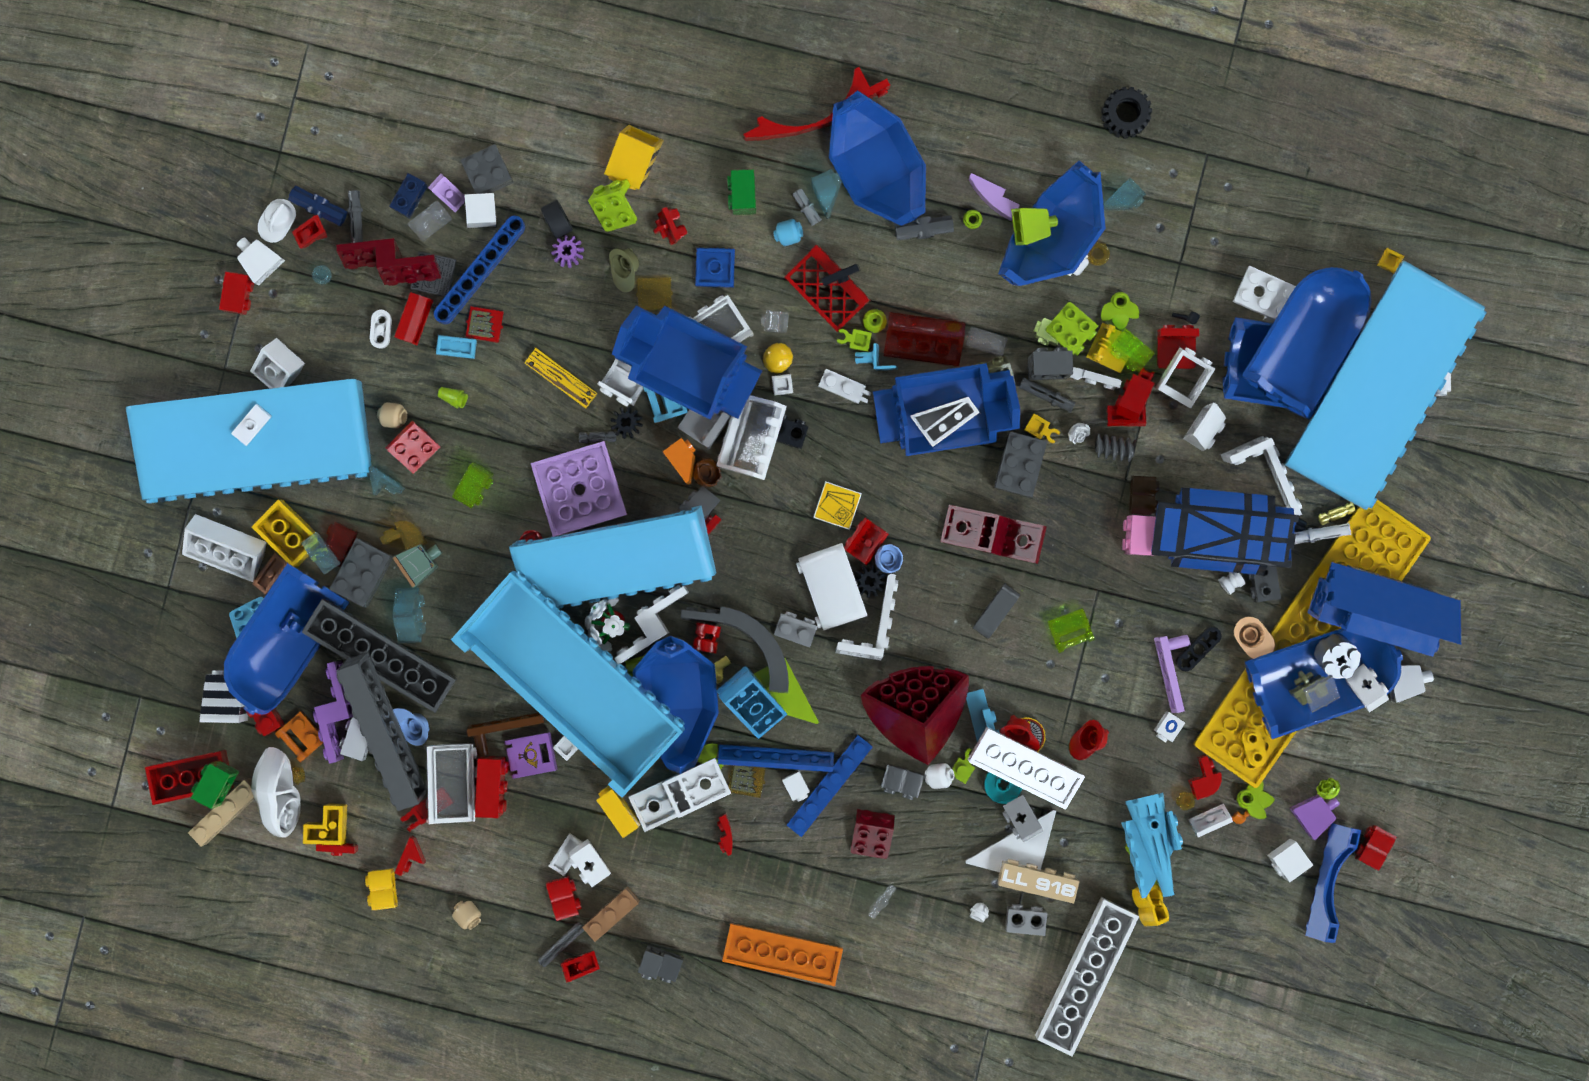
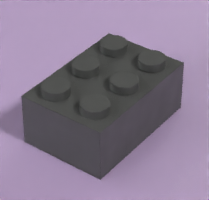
[1027,347,1073,380]
[993,432,1047,498]
[329,538,394,607]

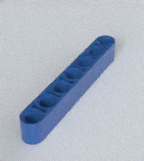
[434,216,525,325]

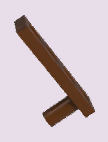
[467,712,545,757]

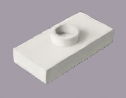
[231,404,272,446]

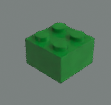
[727,170,756,215]
[191,760,240,809]

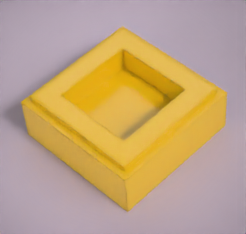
[1377,248,1404,274]

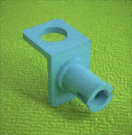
[855,343,898,371]

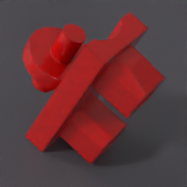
[653,207,687,245]

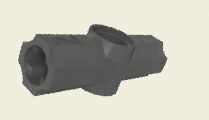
[895,215,954,241]

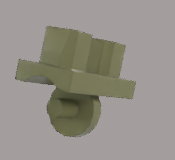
[1289,670,1327,705]

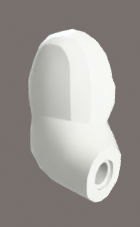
[251,747,301,837]

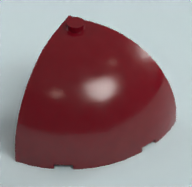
[861,666,969,765]

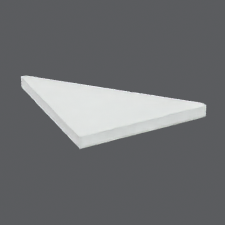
[965,810,1056,872]

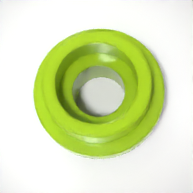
[963,210,982,229]

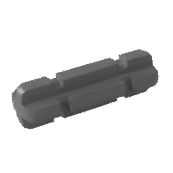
[579,431,616,443]

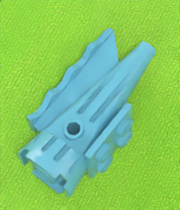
[1121,793,1183,898]

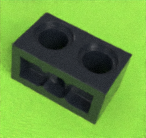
[765,415,809,450]

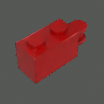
[1115,367,1155,422]

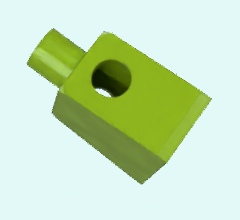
[1011,208,1058,245]

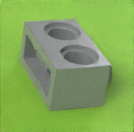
[1005,904,1047,936]

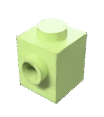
[1033,318,1058,346]

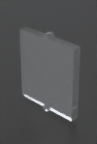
[1303,675,1340,713]

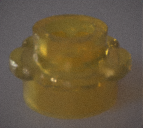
[292,766,305,785]
[1176,791,1195,811]

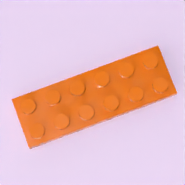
[722,923,843,986]

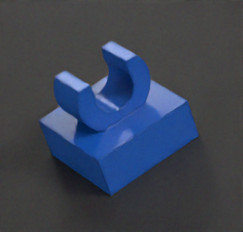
[280,612,308,639]

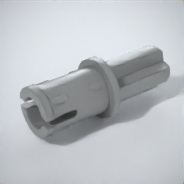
[793,189,822,226]

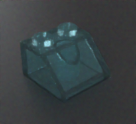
[811,169,842,219]

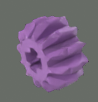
[551,235,584,268]

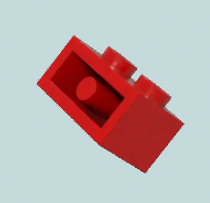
[246,708,285,736]

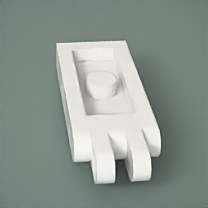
[818,369,871,404]

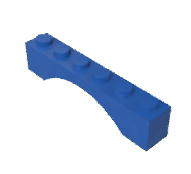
[1305,823,1361,943]

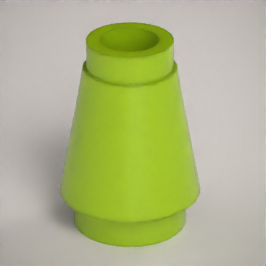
[438,387,468,408]

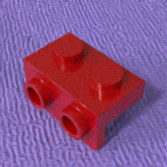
[844,518,889,565]

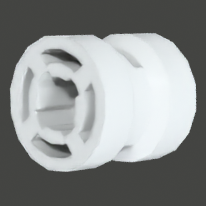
[1218,572,1246,595]

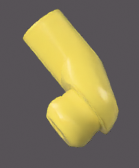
[714,656,731,683]

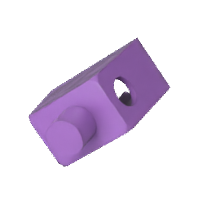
[1289,795,1340,840]

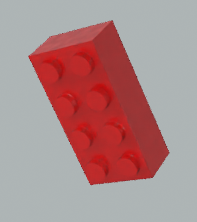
[145,750,234,805]

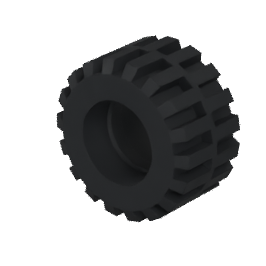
[1101,87,1152,139]

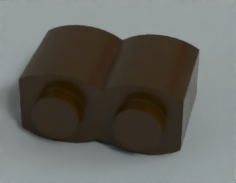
[1129,475,1160,515]

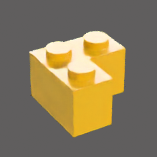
[303,803,347,845]

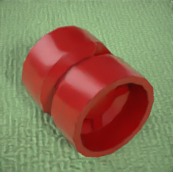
[693,622,721,653]

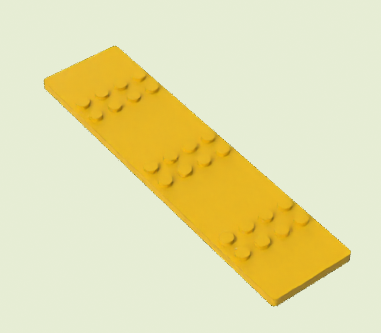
[1194,499,1431,788]

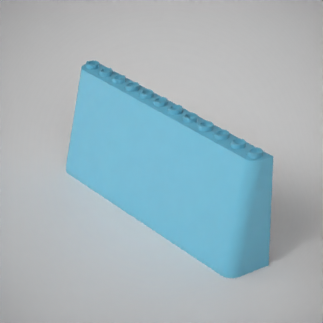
[1284,260,1487,510]
[126,379,373,503]
[451,571,685,797]

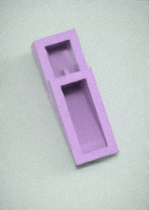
[968,173,1020,222]

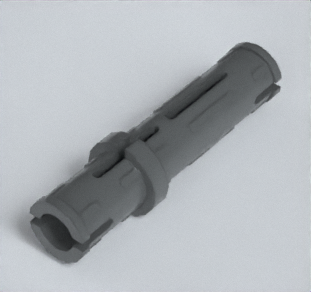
[347,190,363,243]
[1019,377,1076,413]

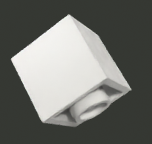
[465,193,496,228]
[1267,839,1313,882]

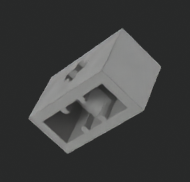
[1002,795,1043,842]

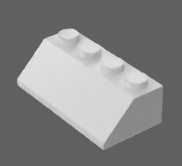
[182,514,267,582]

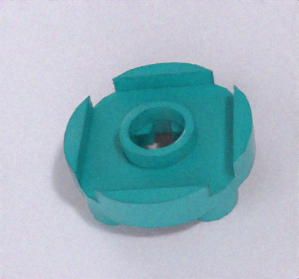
[984,772,1023,804]

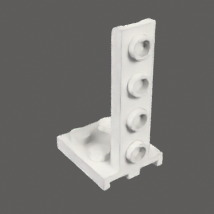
[1221,436,1302,516]
[836,574,898,661]

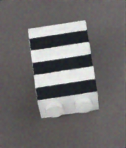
[200,670,248,723]

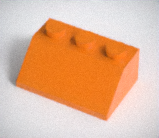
[663,438,696,485]

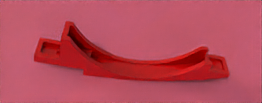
[743,67,890,141]

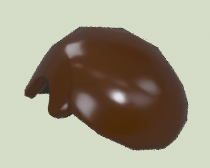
[693,458,722,487]

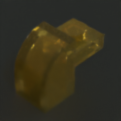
[380,521,427,550]

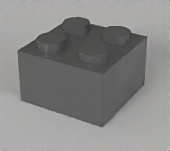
[460,144,514,194]

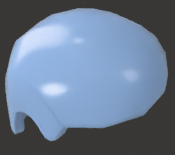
[875,544,903,573]

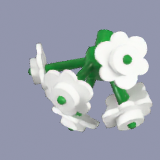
[585,597,630,652]

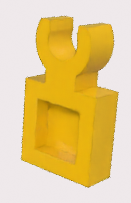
[1024,414,1060,444]

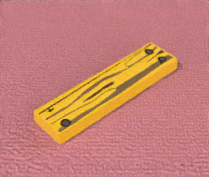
[525,348,598,409]

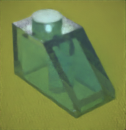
[1103,178,1146,210]

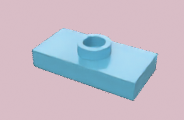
[436,335,477,359]

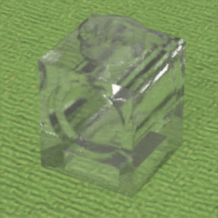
[761,310,789,334]

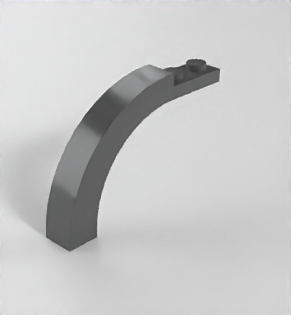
[681,607,789,694]

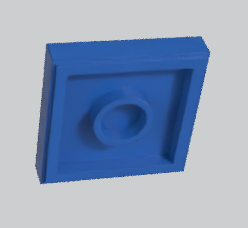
[695,248,735,288]

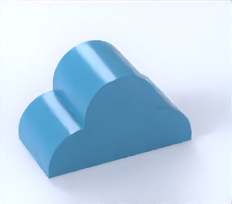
[716,665,787,739]

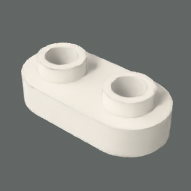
[370,310,392,349]

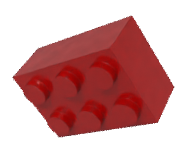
[475,756,509,818]

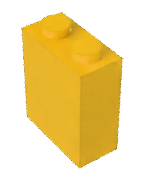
[596,786,641,838]

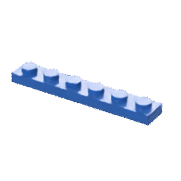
[786,735,873,837]
[718,745,834,772]

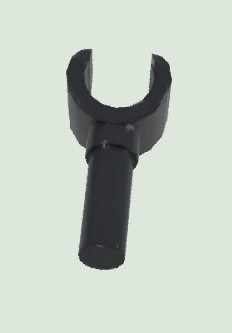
[1172,311,1200,325]

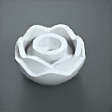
[1068,423,1090,444]

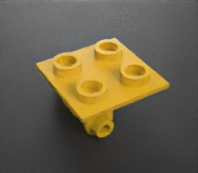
[1086,323,1137,374]

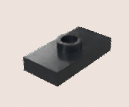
[822,264,861,286]

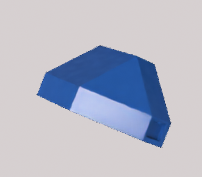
[829,91,926,226]
[998,161,1106,286]
[633,636,719,774]

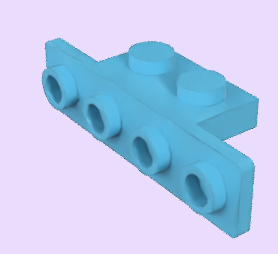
[966,689,1000,742]

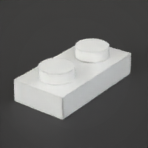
[1189,804,1233,837]

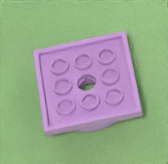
[531,441,627,537]

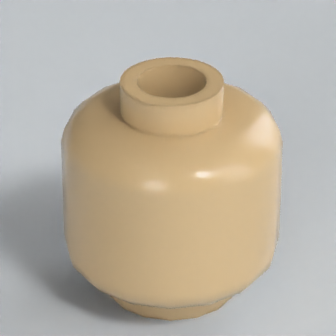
[377,402,407,428]
[452,901,481,930]

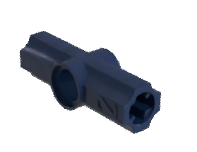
[288,185,348,227]

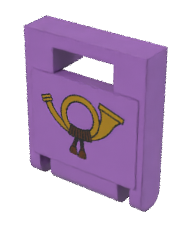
[505,732,558,779]

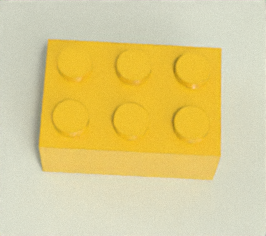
[252,499,324,568]

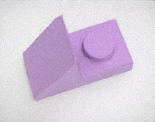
[428,174,465,212]

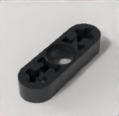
[1176,627,1222,672]

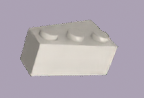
[910,397,980,447]

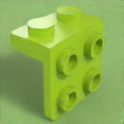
[588,179,637,232]
[1046,302,1098,356]

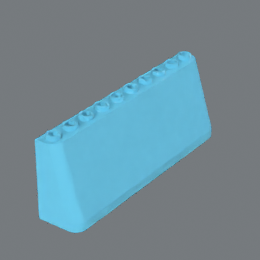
[509,506,716,609]

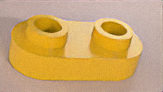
[1241,729,1267,767]

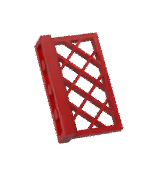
[785,245,871,332]

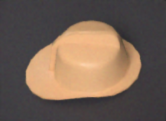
[1234,617,1275,659]

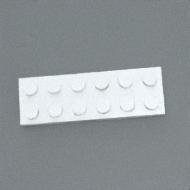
[967,727,1085,809]

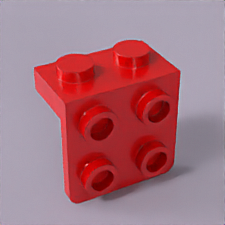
[1157,325,1199,369]

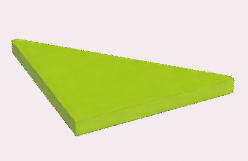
[754,657,819,724]

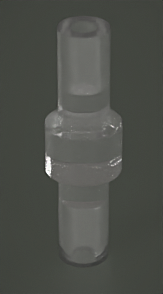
[868,884,897,919]

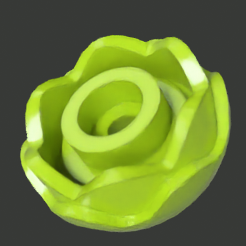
[863,309,887,333]
[1316,778,1340,799]

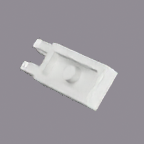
[1070,367,1122,390]

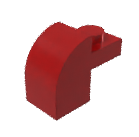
[1188,755,1222,800]

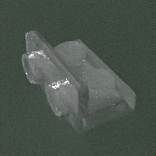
[407,200,452,241]

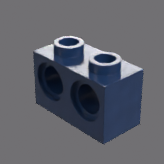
[389,173,428,219]

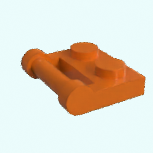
[275,711,323,763]

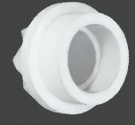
[970,903,989,922]

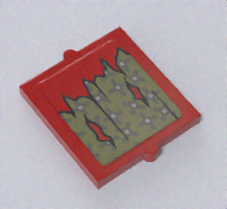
[466,306,504,343]

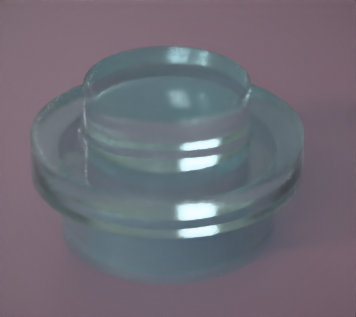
[312,265,332,285]

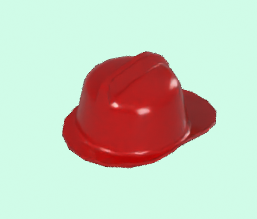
[1000,715,1040,751]
[1069,720,1109,760]

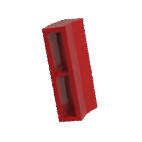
[394,292,433,345]

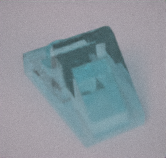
[369,465,405,496]
[301,532,340,575]

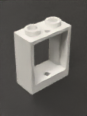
[1155,347,1215,408]

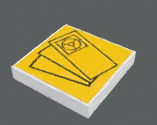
[813,481,862,530]

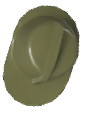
[609,248,639,292]

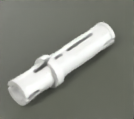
[1295,523,1351,544]

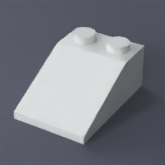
[1183,403,1226,451]

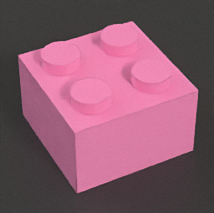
[1122,515,1156,556]

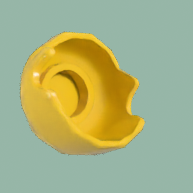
[763,343,793,373]

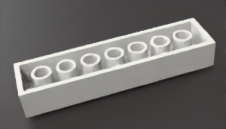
[1035,897,1139,1056]

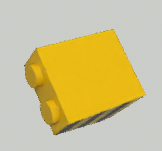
[604,125,664,190]

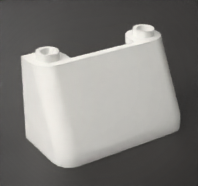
[796,543,867,631]

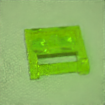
[1046,608,1095,653]

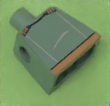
[393,544,442,588]

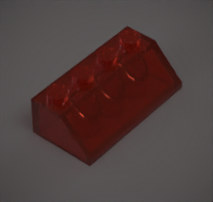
[883,312,966,366]

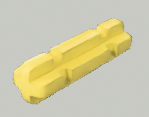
[1318,502,1356,525]

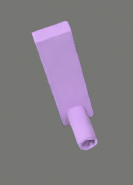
[1154,635,1190,713]

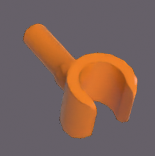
[1232,811,1249,824]

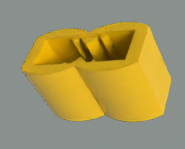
[365,868,398,910]
[1132,884,1169,926]

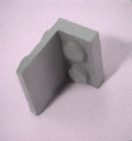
[678,409,730,449]
[774,611,818,647]

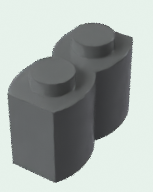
[881,764,924,800]

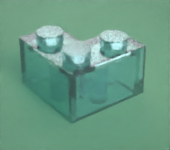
[392,588,426,643]

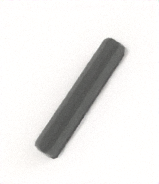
[538,922,584,967]

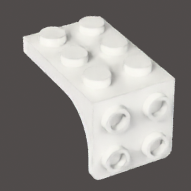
[597,359,643,407]

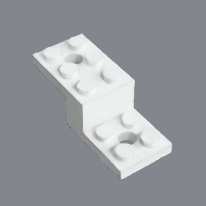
[1233,266,1296,323]
[614,585,689,664]
[629,758,731,832]

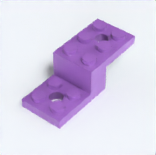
[313,660,354,764]

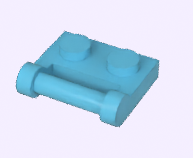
[643,387,688,423]

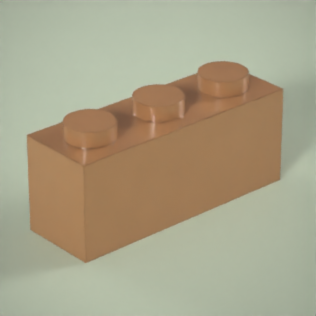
[582,886,640,942]

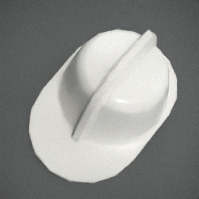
[258,199,296,243]

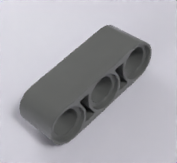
[972,583,1020,639]

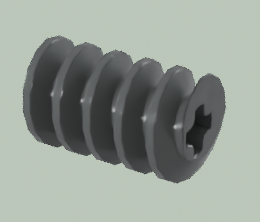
[1095,433,1136,463]

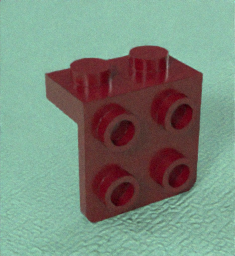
[850,809,895,859]

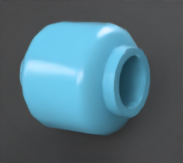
[774,219,803,246]

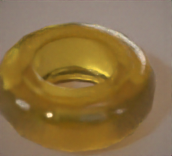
[1087,242,1110,266]

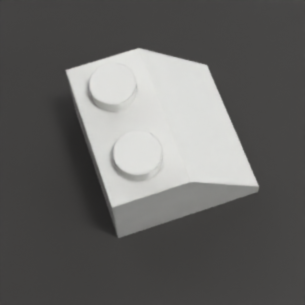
[250,338,305,389]

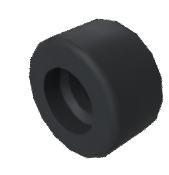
[541,200,573,239]

